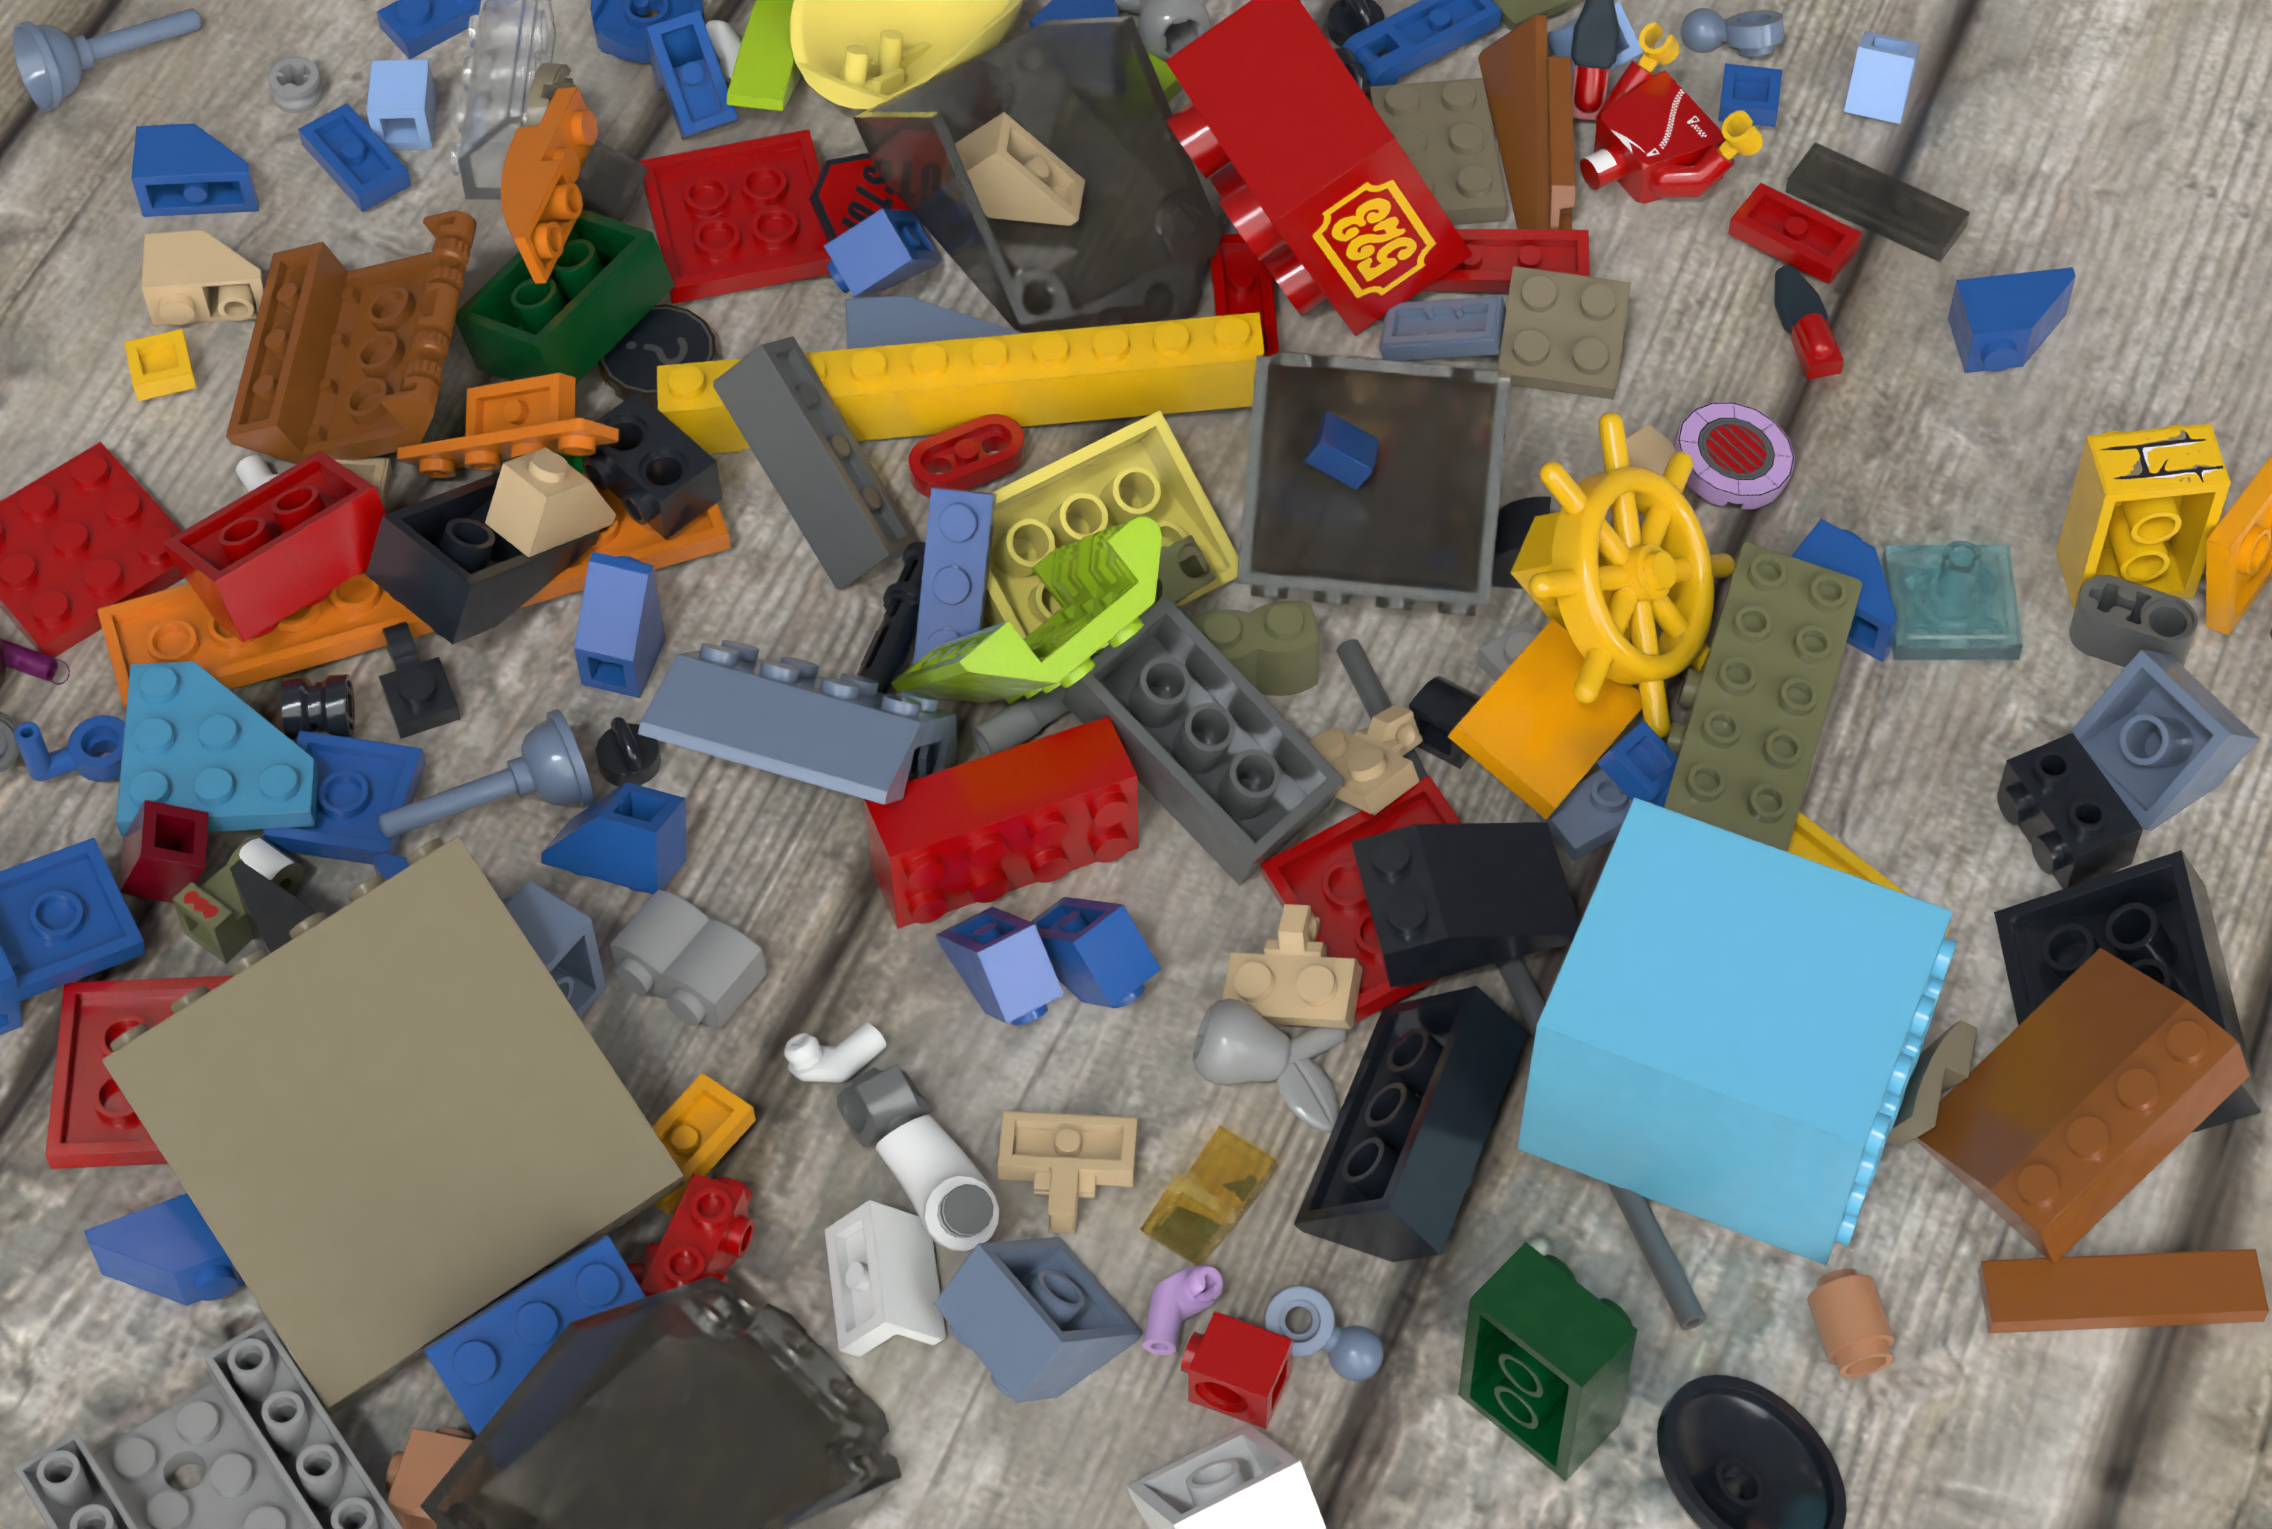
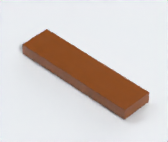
[1978,1249,2269,1334]

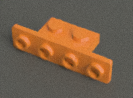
[397,373,619,478]

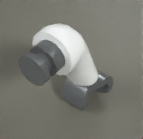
[837,1064,999,1252]

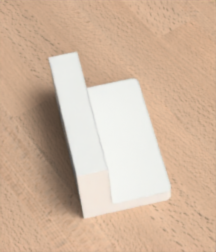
[825,1200,946,1357]

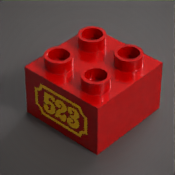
[1165,0,1473,336]

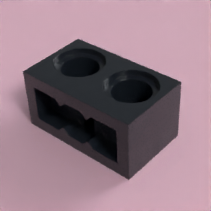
[582,392,722,539]

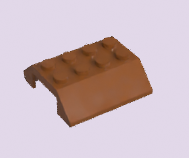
[226,210,477,464]

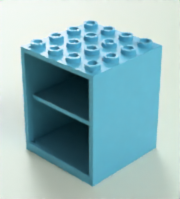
[1517,797,1957,1265]

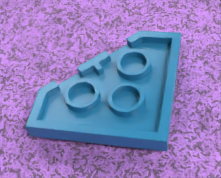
[116,661,318,836]

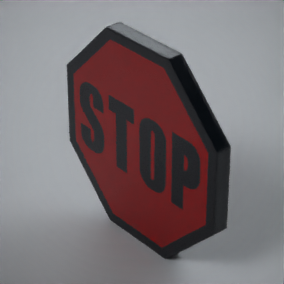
[809,153,926,242]

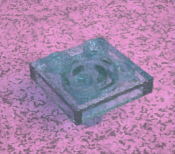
[1882,540,2023,660]

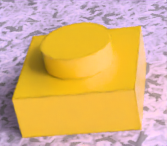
[124,329,197,401]

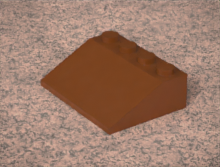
[1914,948,2250,1265]

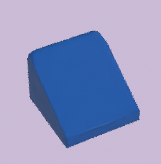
[1304,411,1379,490]

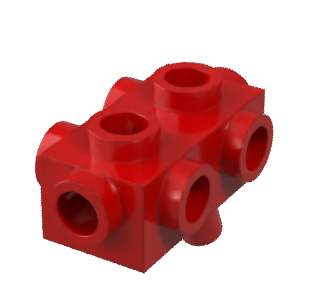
[625,1173,755,1338]

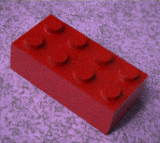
[863,716,1139,929]

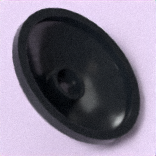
[1657,1375,1847,1529]

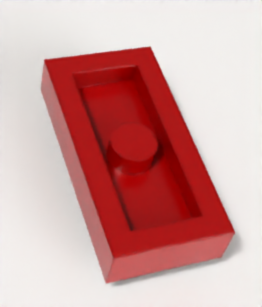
[1728,183,1862,285]

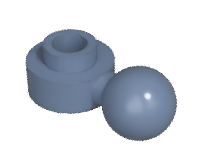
[1681,8,1784,57]
[1263,1285,1384,1381]

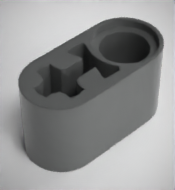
[2069,575,2198,667]

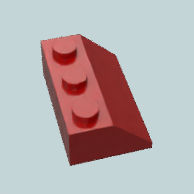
[163,450,387,643]

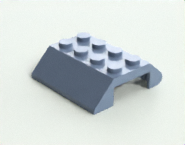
[638,640,958,805]

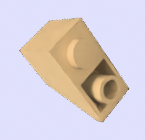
[141,230,265,326]

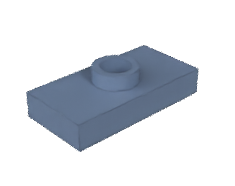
[1379,296,1506,361]
[1537,769,1653,861]

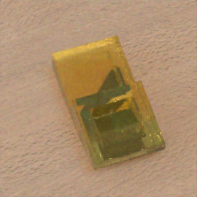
[1140,1125,1279,1266]

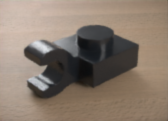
[379,621,461,739]

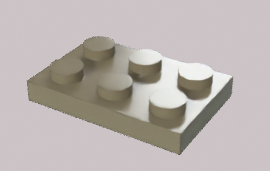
[1369,78,1507,225]

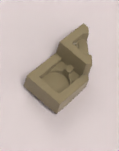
[1886,1020,1977,1148]

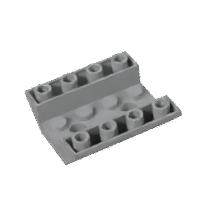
[13,1320,403,1529]

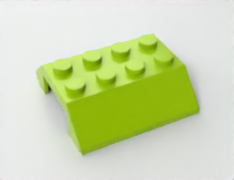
[891,516,1162,704]

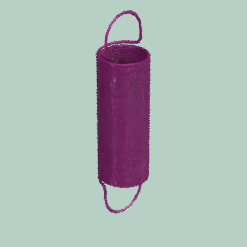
[0,638,70,685]

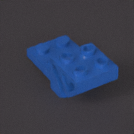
[0,838,145,1035]

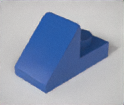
[645,10,739,139]

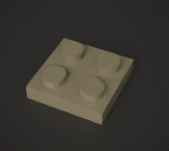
[1495,266,1631,400]

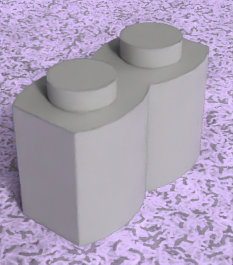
[610,889,767,1030]

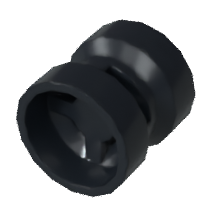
[281,674,355,740]

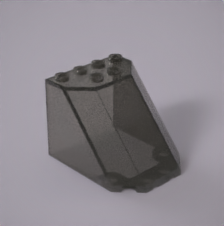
[853,16,1222,333]
[1237,350,1512,616]
[420,1276,902,1529]

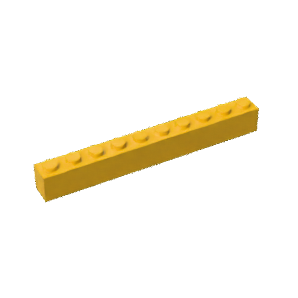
[657,312,1267,455]

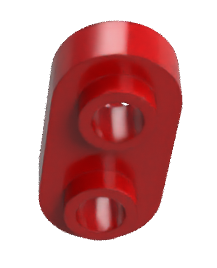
[908,414,1025,497]

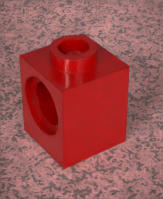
[1181,1311,1293,1429]

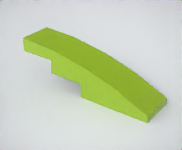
[727,0,802,111]

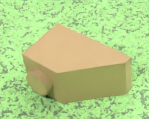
[947,112,1085,226]
[485,447,616,557]

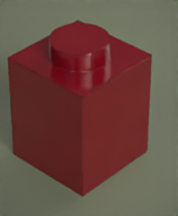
[119,800,209,904]

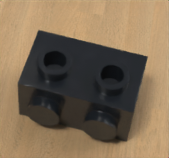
[1997,732,2143,889]

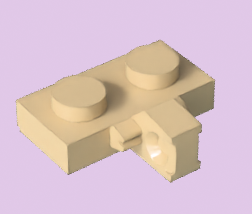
[1309,704,1423,815]
[1222,904,1363,1029]
[997,1110,1138,1234]

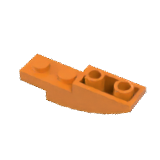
[500,87,599,284]

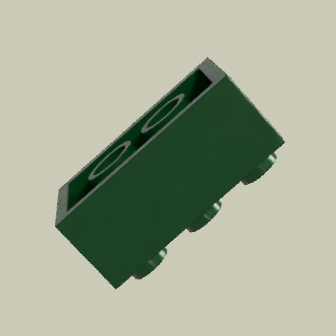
[455,209,675,386]
[1458,1242,1638,1482]

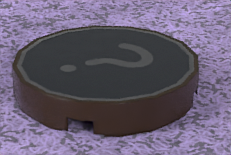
[598,304,717,408]

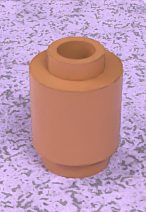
[1807,1268,1895,1378]

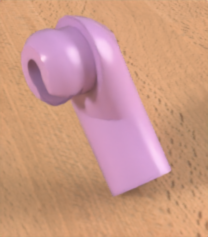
[1142,1264,1223,1356]

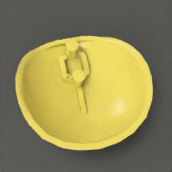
[790,0,1024,110]

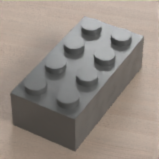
[1062,596,1345,886]

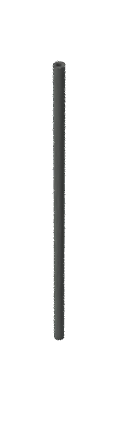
[1336,639,1706,1330]

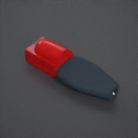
[1571,0,1620,120]
[1774,265,1844,380]

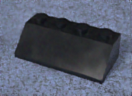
[1294,986,1528,1262]

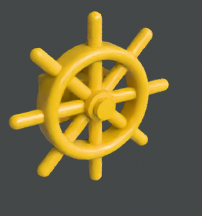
[1511,412,1735,738]

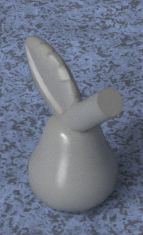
[1115,0,1211,62]
[1193,998,1346,1133]

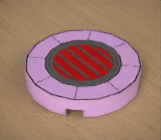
[1673,402,1795,509]

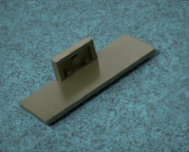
[1663,542,1862,852]

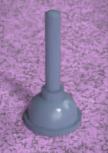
[12,8,202,112]
[378,709,594,838]

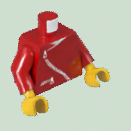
[1580,22,1763,204]

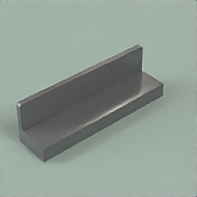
[713,336,919,590]

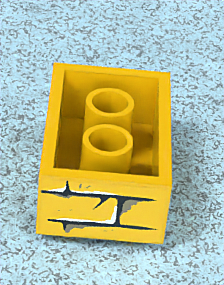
[2056,423,2231,610]

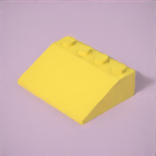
[984,410,1247,639]

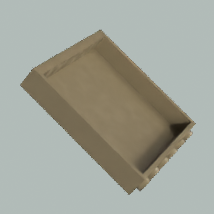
[101,836,684,1415]

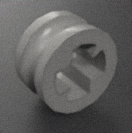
[268,57,323,113]

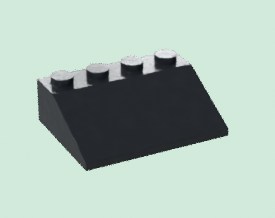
[1994,850,2262,1132]

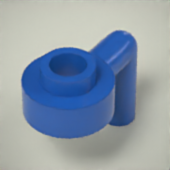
[14,715,125,782]

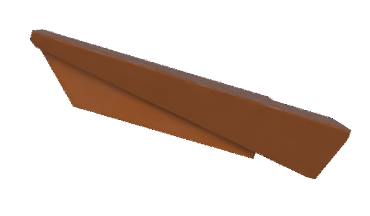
[1478,15,1575,230]

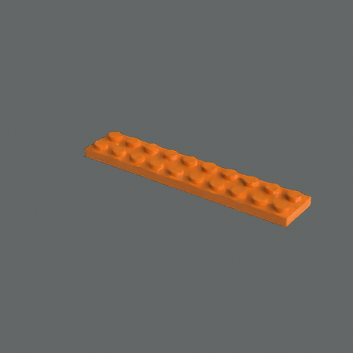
[97,473,731,713]

